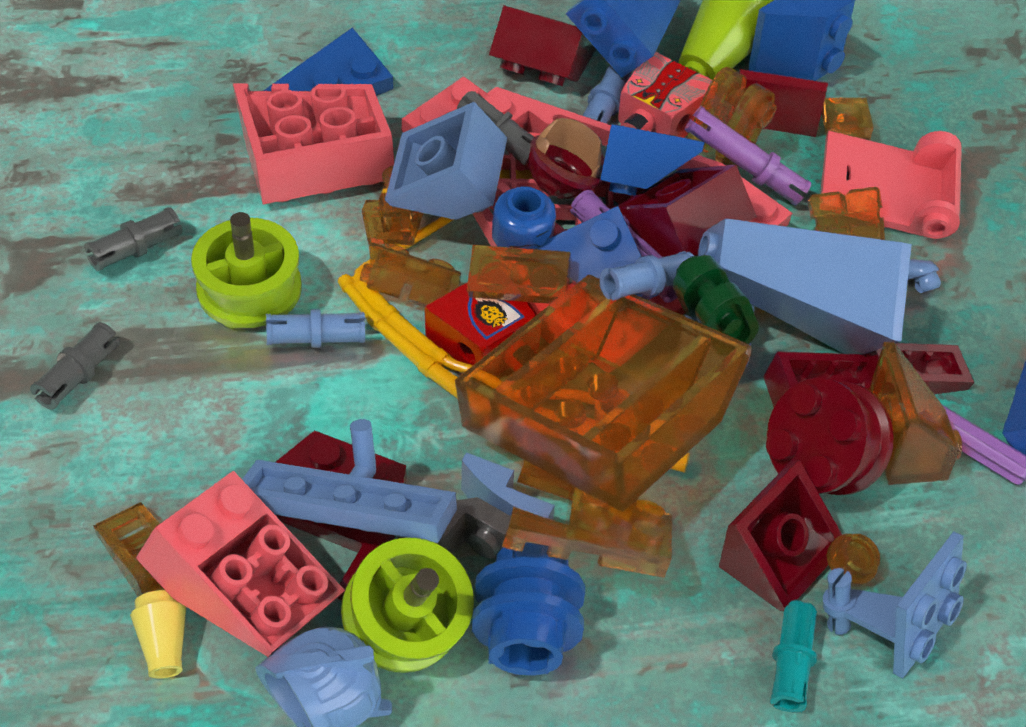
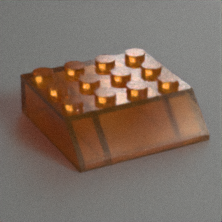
[455,274,752,512]

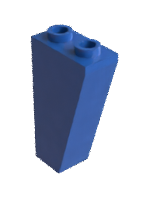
[566,0,681,78]

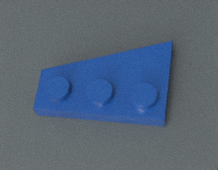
[263,27,393,96]

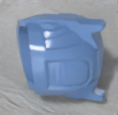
[255,626,392,727]

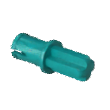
[770,600,817,712]

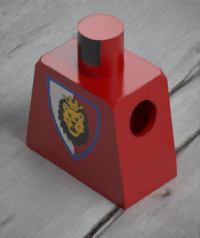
[425,265,540,378]

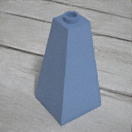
[698,218,912,354]

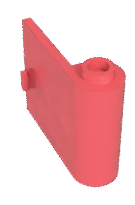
[819,131,962,239]

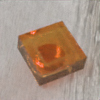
[822,98,874,140]

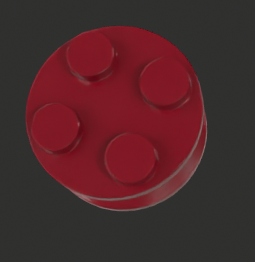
[766,378,894,495]

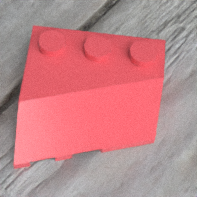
[233,83,394,205]

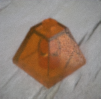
[869,341,962,485]

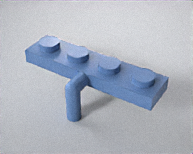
[242,419,457,543]

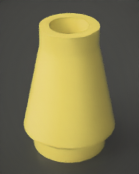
[130,590,187,679]

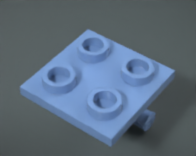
[823,531,967,679]

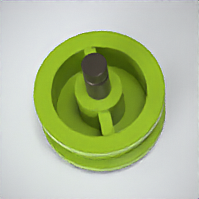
[191,212,302,329]
[341,538,474,673]

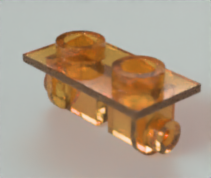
[360,242,461,307]

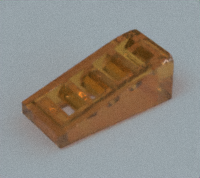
[93,502,165,597]

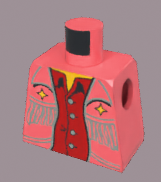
[618,52,719,138]

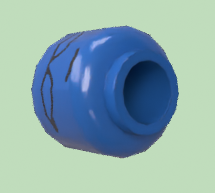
[492,187,556,258]

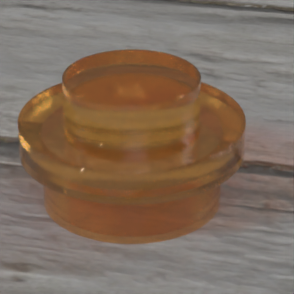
[827,534,880,587]

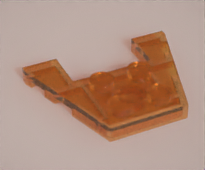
[502,447,672,578]

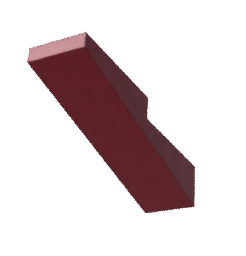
[763,343,974,407]

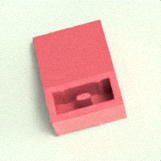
[136,470,345,657]

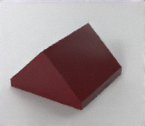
[731,69,828,137]
[719,460,848,611]

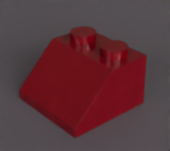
[489,5,596,87]
[619,165,757,257]

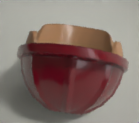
[528,118,602,199]

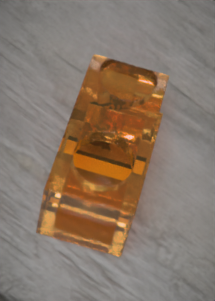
[362,165,424,245]

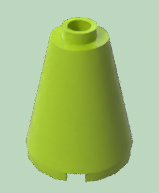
[679,0,774,81]

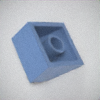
[385,102,507,220]

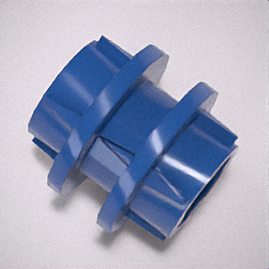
[472,541,585,676]

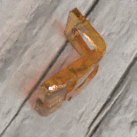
[807,187,885,240]

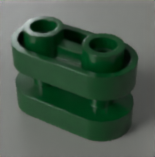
[673,255,759,357]

